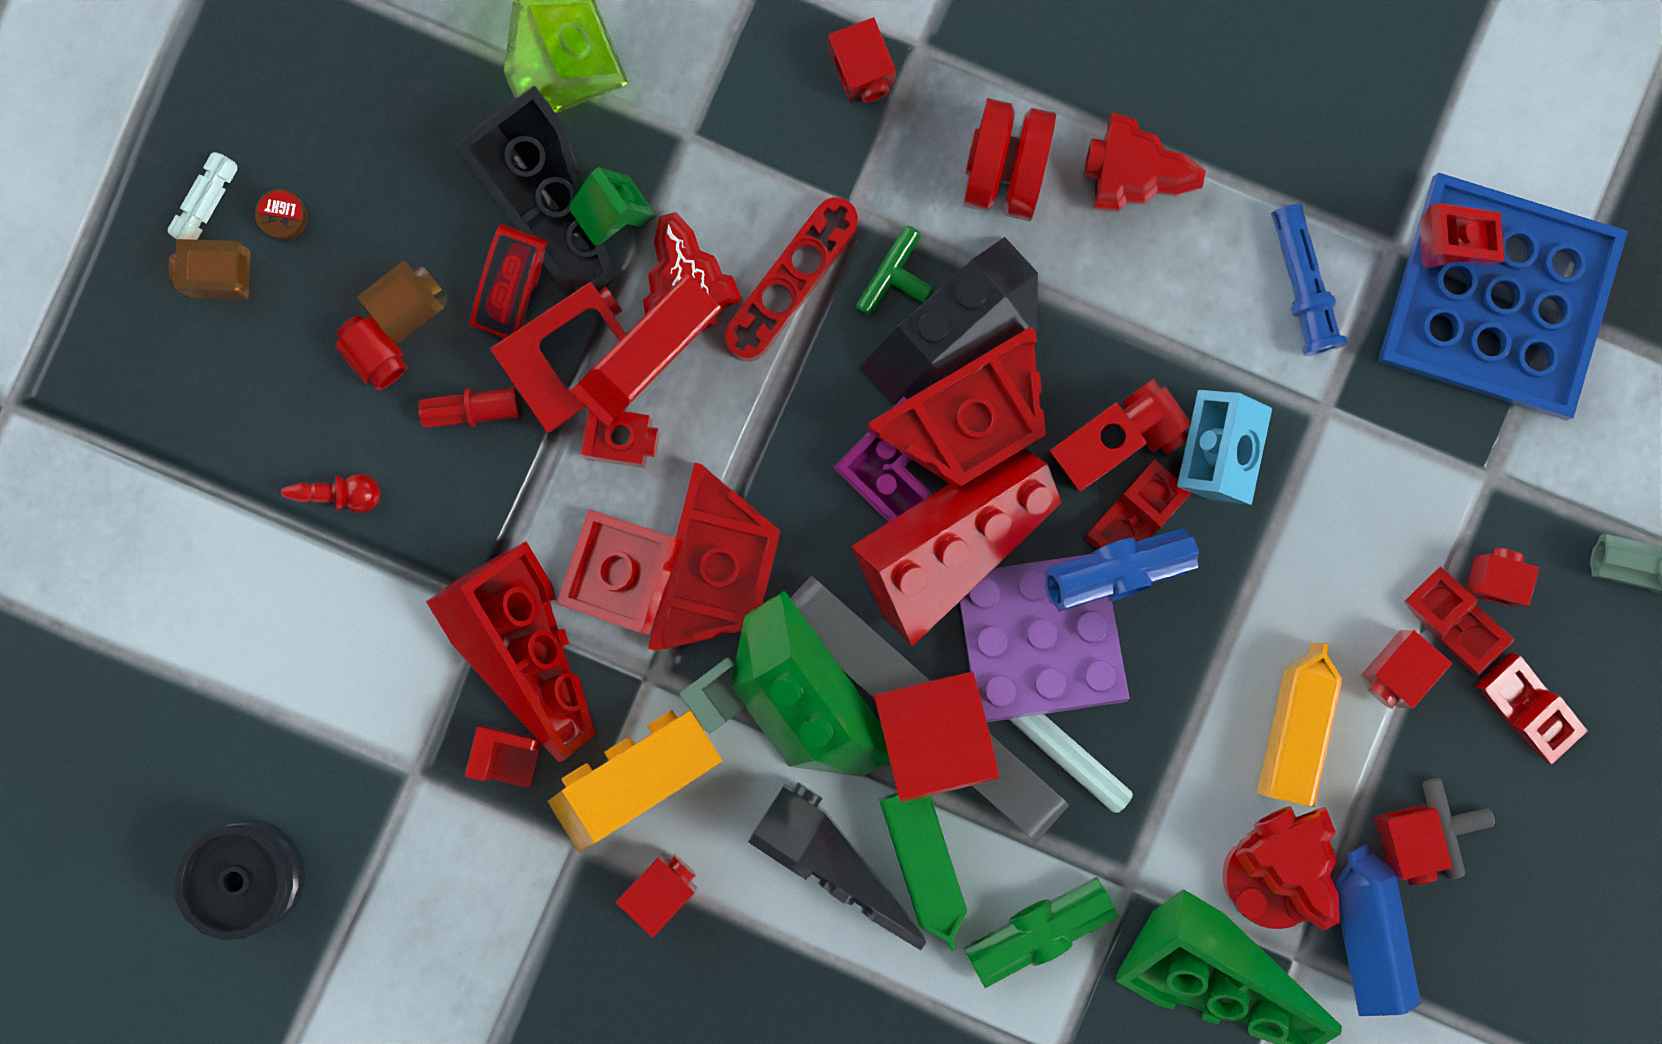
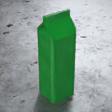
[879,793,967,952]

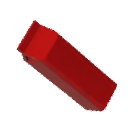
[570,274,722,427]

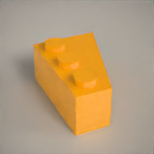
[547,710,723,852]

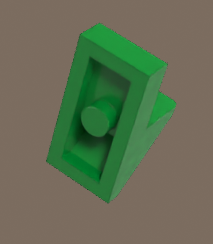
[569,167,657,246]

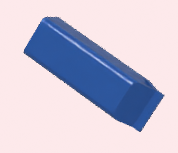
[1334,843,1421,1016]

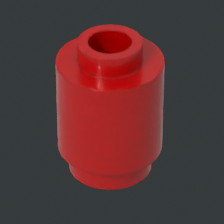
[334,315,408,391]
[1122,379,1191,455]

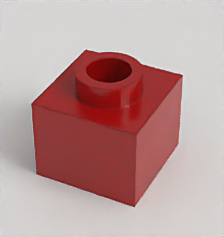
[1466,548,1539,608]

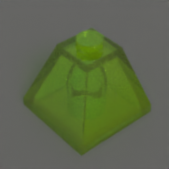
[504,0,628,112]

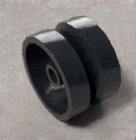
[174,821,305,940]

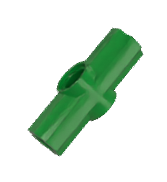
[964,877,1119,988]

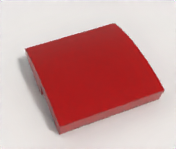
[874,671,1000,803]

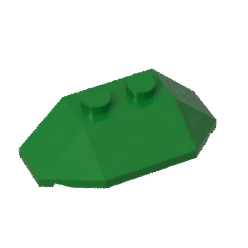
[730,590,890,777]

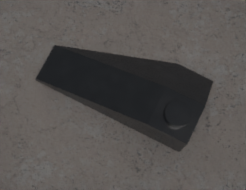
[452,85,615,296]
[748,782,926,951]

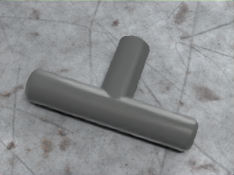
[1422,778,1495,879]

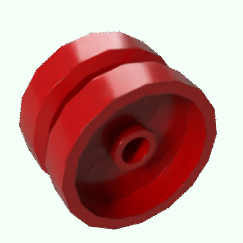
[963,98,1056,222]

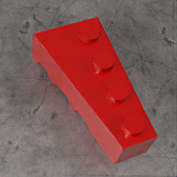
[851,448,1062,646]

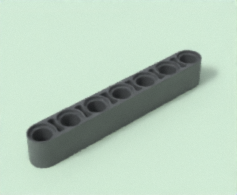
[790,575,1069,843]

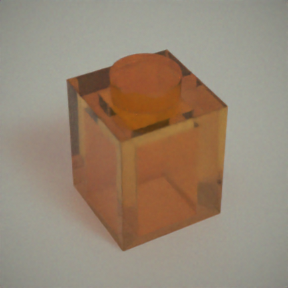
[168,239,251,299]
[357,260,444,344]

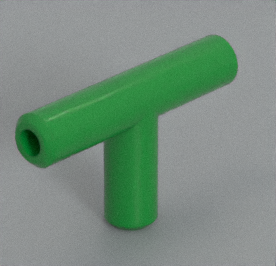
[856,226,934,317]

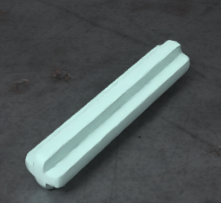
[1008,714,1133,813]

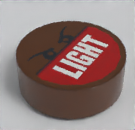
[255,189,308,241]

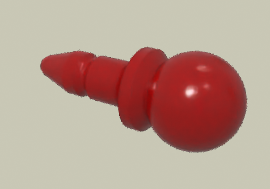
[280,474,381,513]

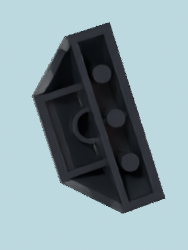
[860,237,1038,404]

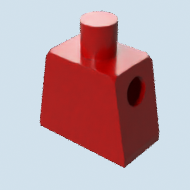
[1050,394,1165,492]

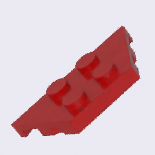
[866,326,1046,489]
[648,462,781,651]

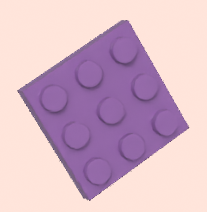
[959,554,1130,722]

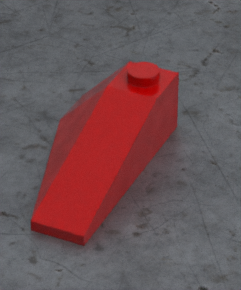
[426,541,595,762]

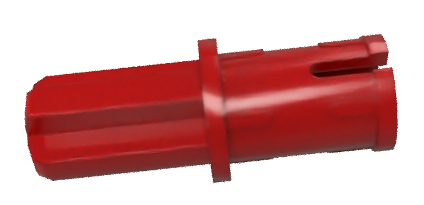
[418,387,520,428]

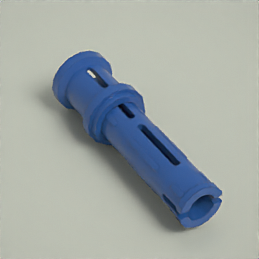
[1271,203,1348,356]

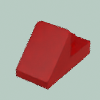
[1420,203,1505,268]

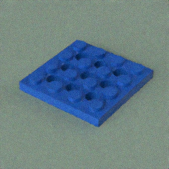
[1378,172,1628,421]

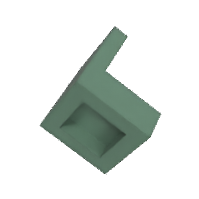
[679,657,745,734]

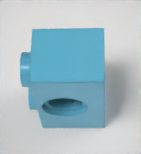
[1177,390,1272,505]

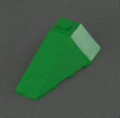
[1116,889,1342,1044]

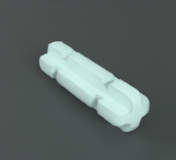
[168,152,237,246]

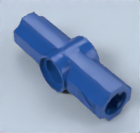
[1044,528,1199,612]

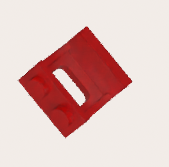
[490,282,626,433]

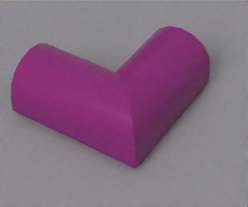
[833,397,932,522]

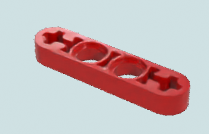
[725,197,858,362]

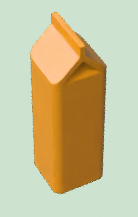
[1257,643,1342,808]

